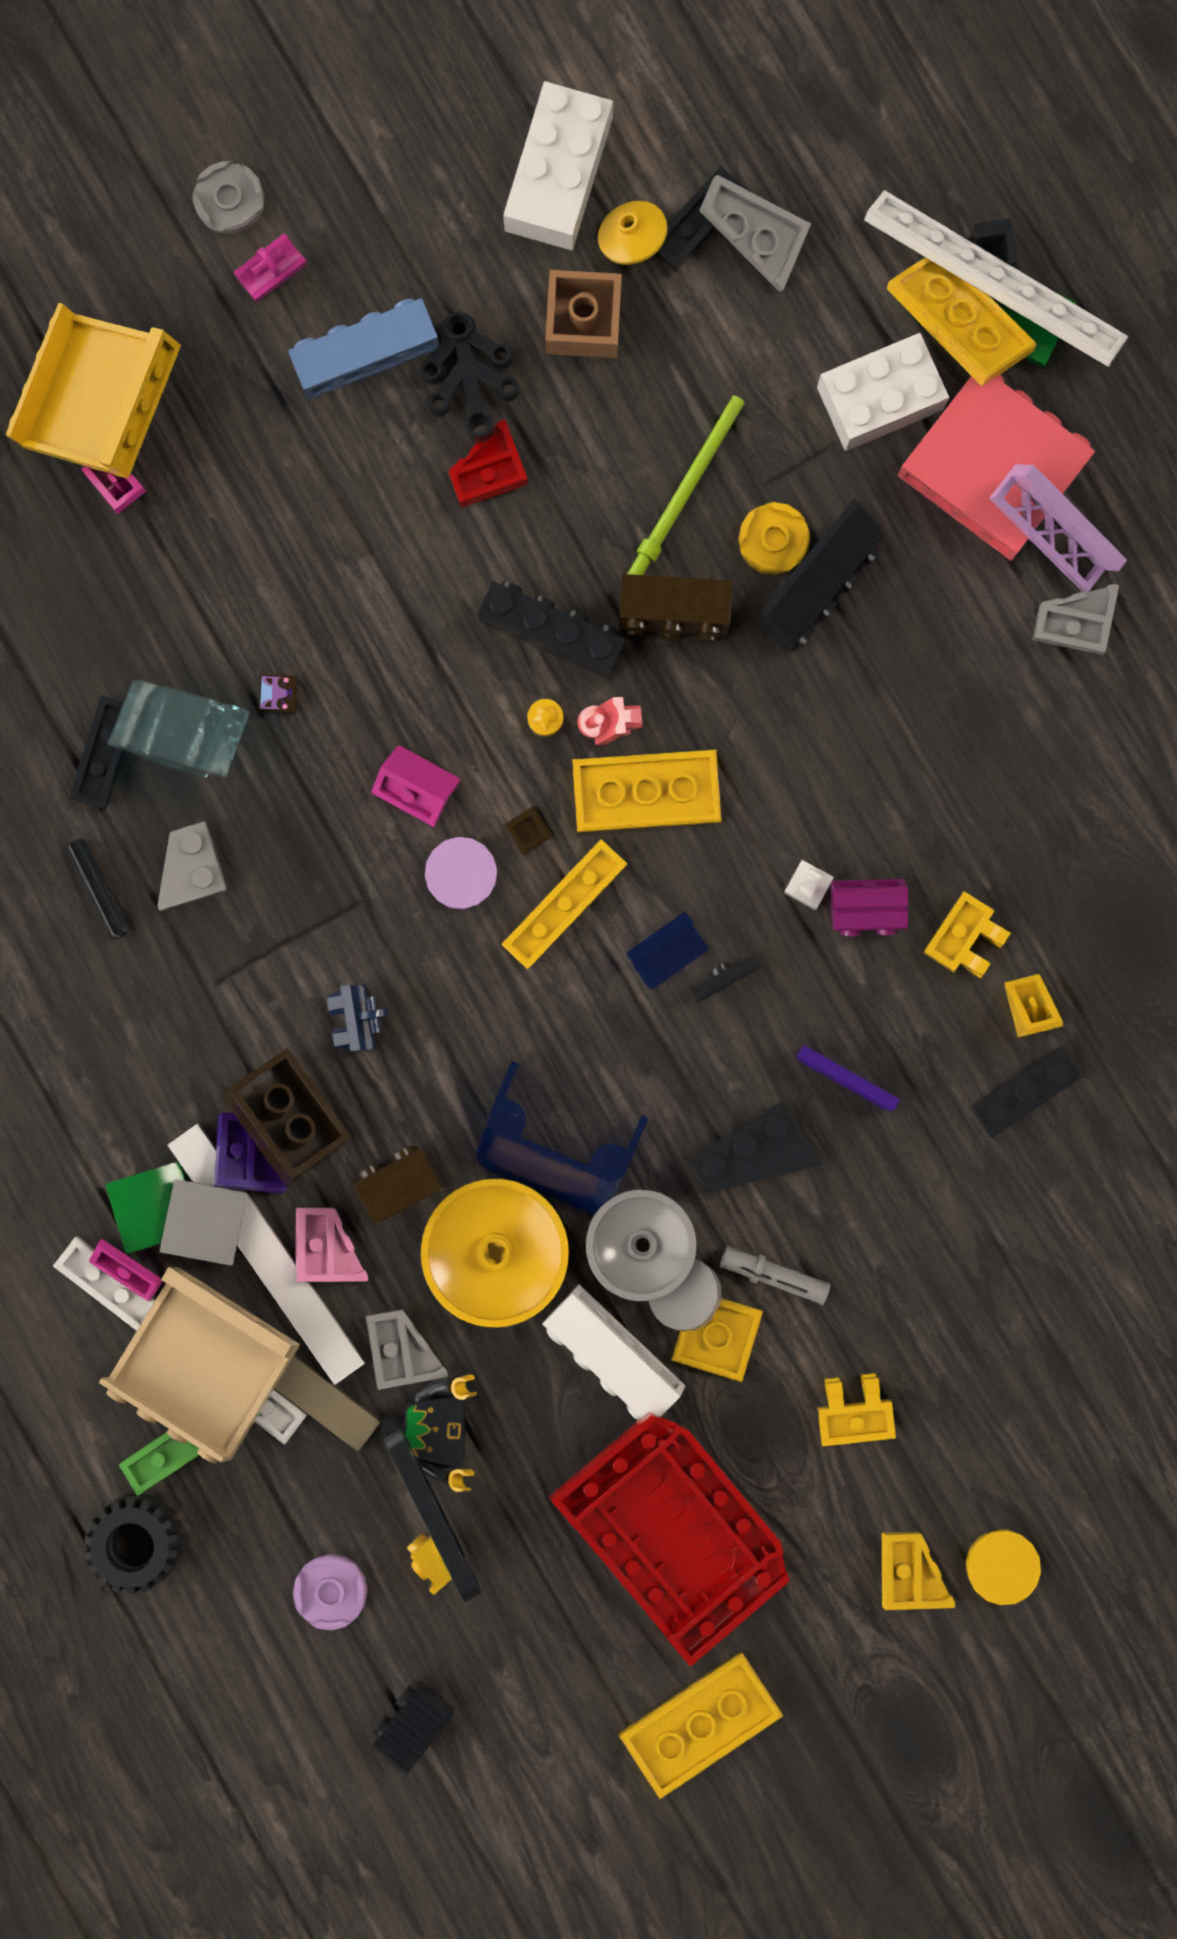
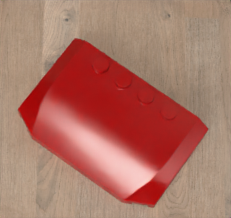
[549,1412,789,1667]

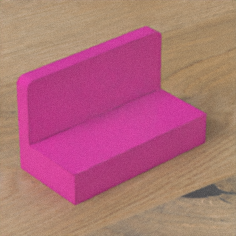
[371,746,460,827]

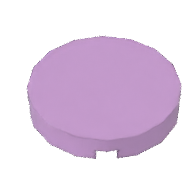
[425,837,497,910]
[293,1553,368,1630]

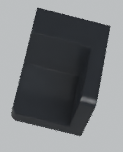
[970,218,1018,267]

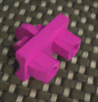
[234,233,308,303]

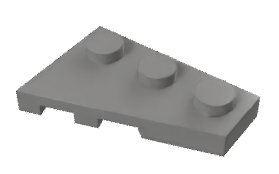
[700,175,811,292]

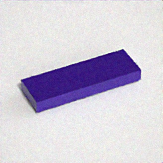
[795,1045,900,1112]

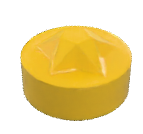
[527,699,564,737]

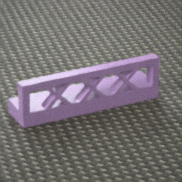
[989,464,1127,592]

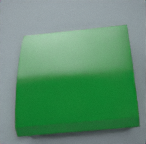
[105,1162,187,1254]

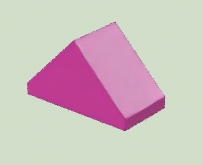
[81,466,146,514]

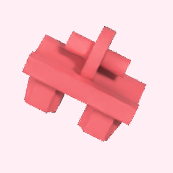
[577,697,642,745]

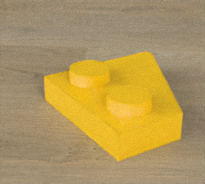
[882,1532,955,1610]

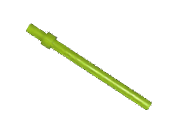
[627,395,745,575]

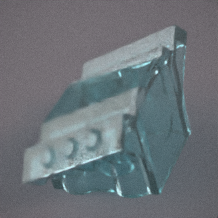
[108,680,250,778]

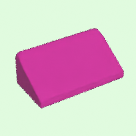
[89,1239,163,1302]

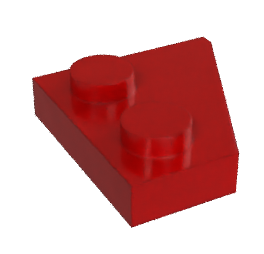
[448,419,528,508]

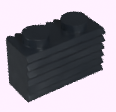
[372,1681,455,1775]

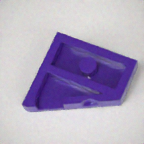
[214,1112,287,1194]

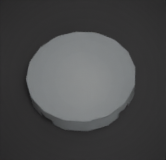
[192,161,265,234]
[649,1259,722,1332]

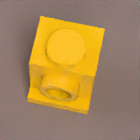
[407,1533,452,1595]

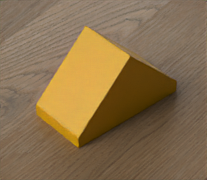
[1005,974,1063,1037]

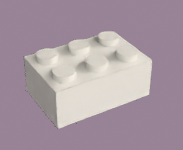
[817,333,949,452]

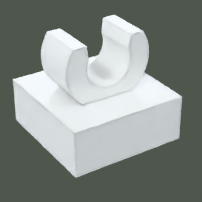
[784,860,834,910]

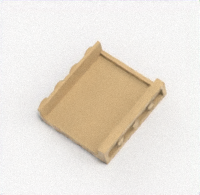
[99,1267,300,1464]

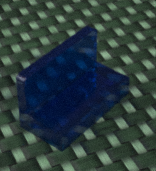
[625,911,708,990]

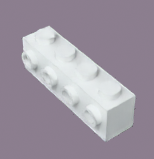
[543,1284,685,1421]

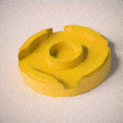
[738,502,811,576]
[966,1529,1041,1605]

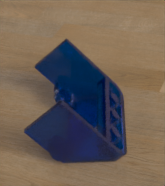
[476,1061,648,1214]

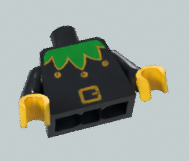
[382,1374,477,1492]

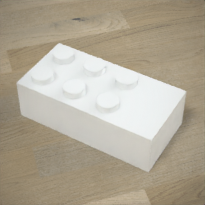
[503,81,613,251]

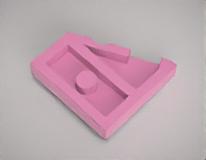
[296,1208,368,1282]

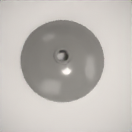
[586,1190,697,1301]

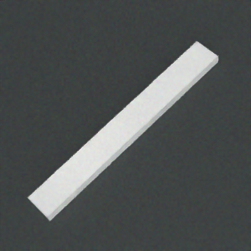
[864,190,1128,367]
[168,1124,366,1385]
[53,1236,308,1445]

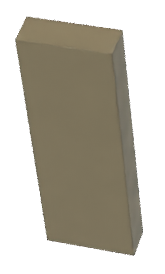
[274,1355,381,1452]

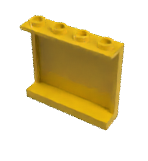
[6,303,181,478]

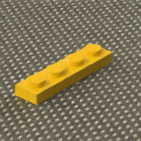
[501,839,627,970]

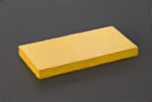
[887,257,1037,387]
[572,750,721,833]
[619,1651,783,1799]

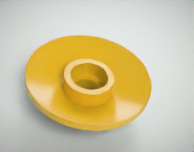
[598,201,668,265]

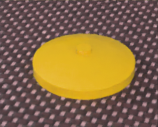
[421,1179,569,1327]

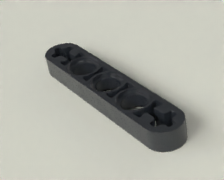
[384,1428,482,1602]

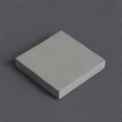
[160,1179,247,1266]

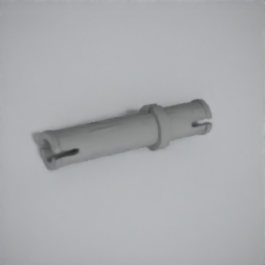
[719,1245,830,1305]

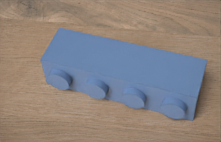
[288,298,439,400]

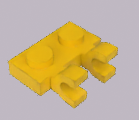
[923,891,1011,978]
[817,1373,896,1446]

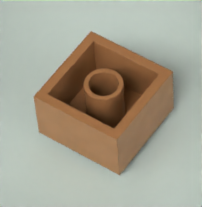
[545,270,622,358]

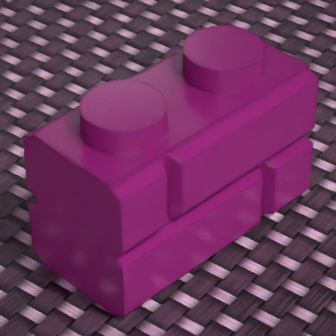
[831,879,908,936]

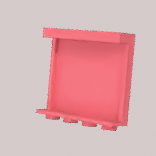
[897,375,1095,561]

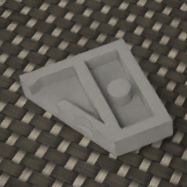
[1032,584,1119,655]
[158,821,228,912]
[365,1309,448,1390]

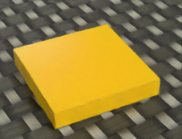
[671,1298,763,1382]

